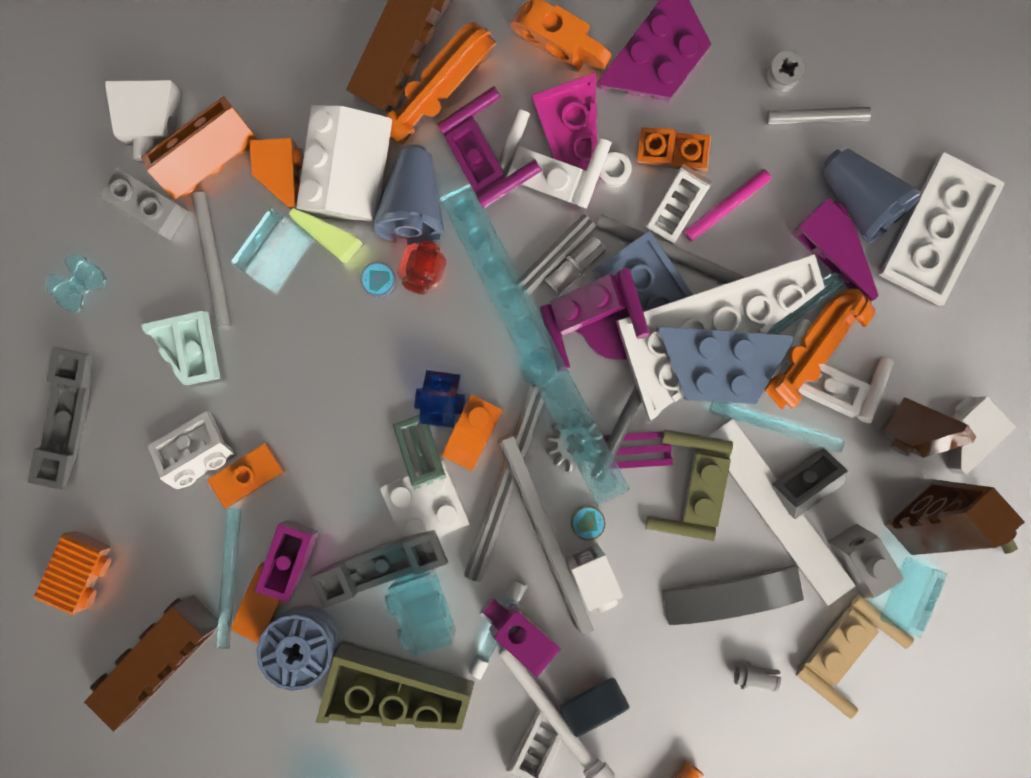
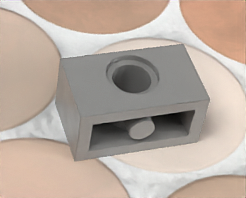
[99,167,188,240]

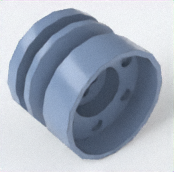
[256,605,342,691]

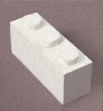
[566,543,624,613]

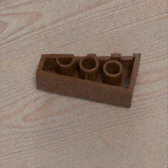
[346,0,452,112]
[884,479,1025,555]
[84,595,222,732]

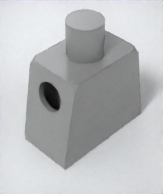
[827,524,904,598]

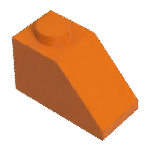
[442,394,503,471]

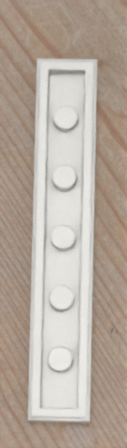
[706,418,856,606]

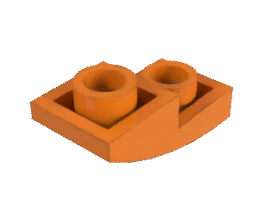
[637,127,711,172]
[231,562,284,643]

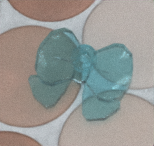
[46,254,107,313]

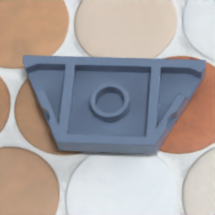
[656,327,793,404]

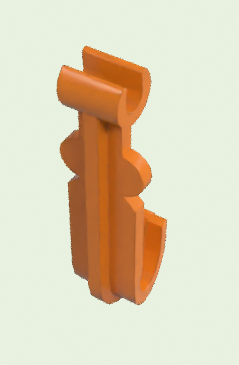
[385,22,497,145]
[765,288,876,410]

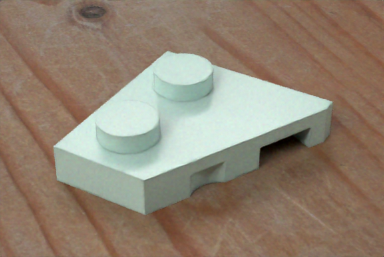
[141,311,220,385]

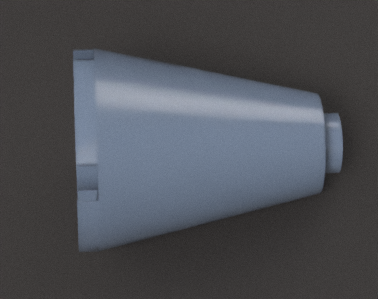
[374,145,444,245]
[823,149,921,244]

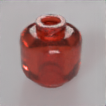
[397,241,447,295]

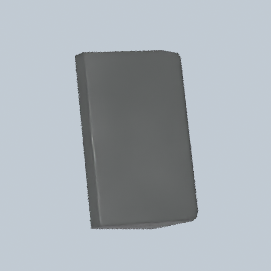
[772,448,848,519]

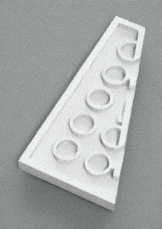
[616,254,825,421]

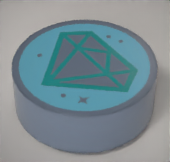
[361,262,396,297]

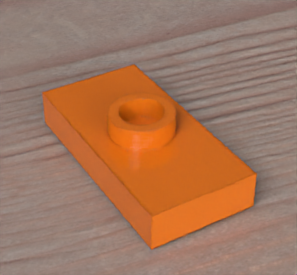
[207,443,285,509]

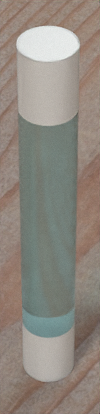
[468,580,527,679]

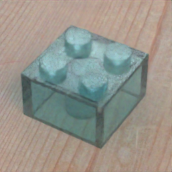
[385,569,456,658]

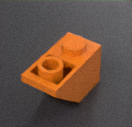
[249,138,304,211]

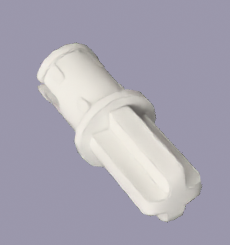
[544,237,606,296]

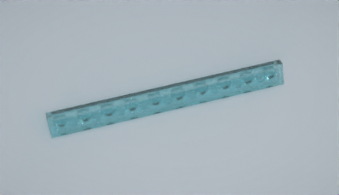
[440,184,630,506]

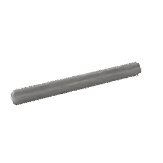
[464,385,547,582]

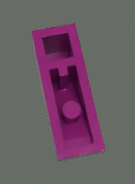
[791,198,879,301]

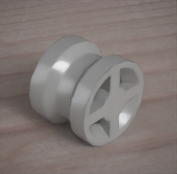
[765,50,806,93]

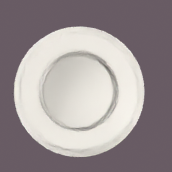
[598,151,632,187]

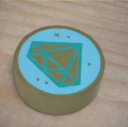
[571,505,606,541]

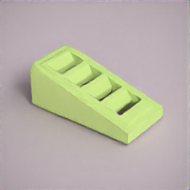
[289,208,362,264]

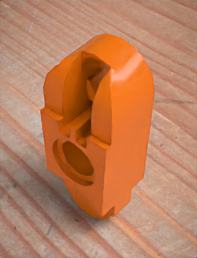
[510,0,611,71]

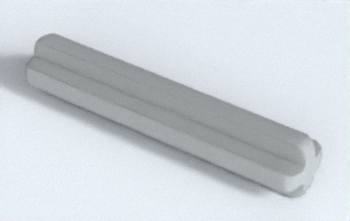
[515,215,596,297]

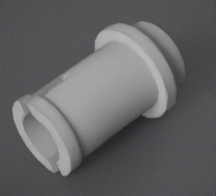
[734,661,781,692]

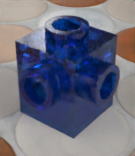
[414,370,465,428]

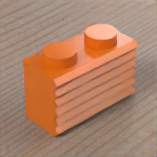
[34,531,111,615]

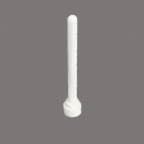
[499,646,615,778]

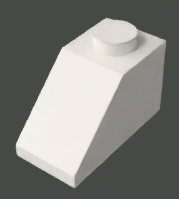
[947,396,1016,474]

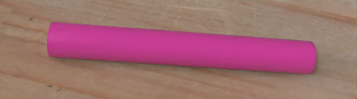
[683,169,772,242]

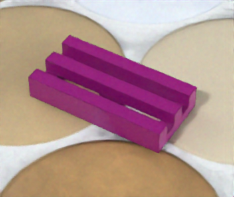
[602,431,673,469]

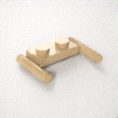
[795,594,914,719]

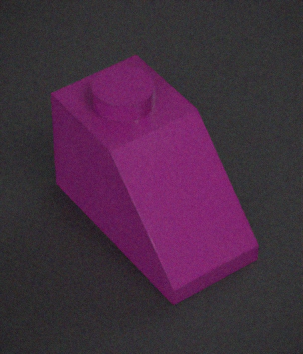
[255,520,319,603]

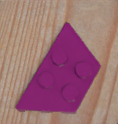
[597,0,711,102]

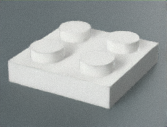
[380,460,470,538]

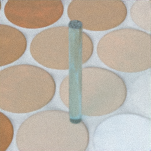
[709,401,845,453]
[215,508,241,649]

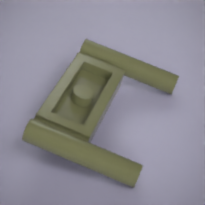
[645,429,733,541]

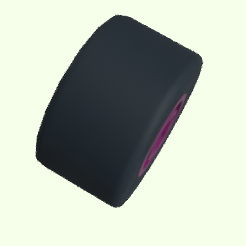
[560,677,630,737]

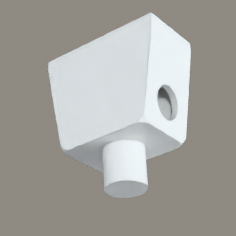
[105,80,182,163]

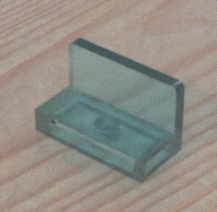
[231,207,313,292]
[880,557,948,638]

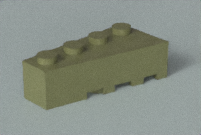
[315,643,474,730]

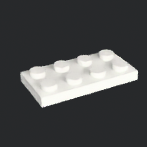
[878,152,1005,306]

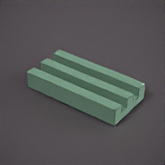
[393,413,447,490]

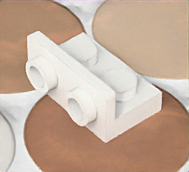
[147,411,235,490]

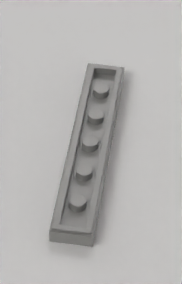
[497,434,594,635]

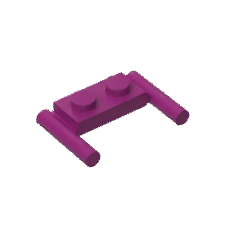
[437,86,543,208]
[540,268,650,372]

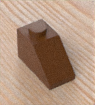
[883,397,976,458]

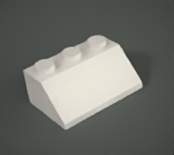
[296,105,392,221]

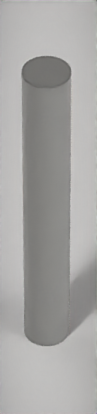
[766,107,871,125]

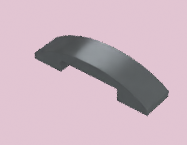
[28,347,91,490]
[310,530,448,608]
[662,565,804,625]

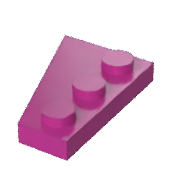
[531,72,598,182]

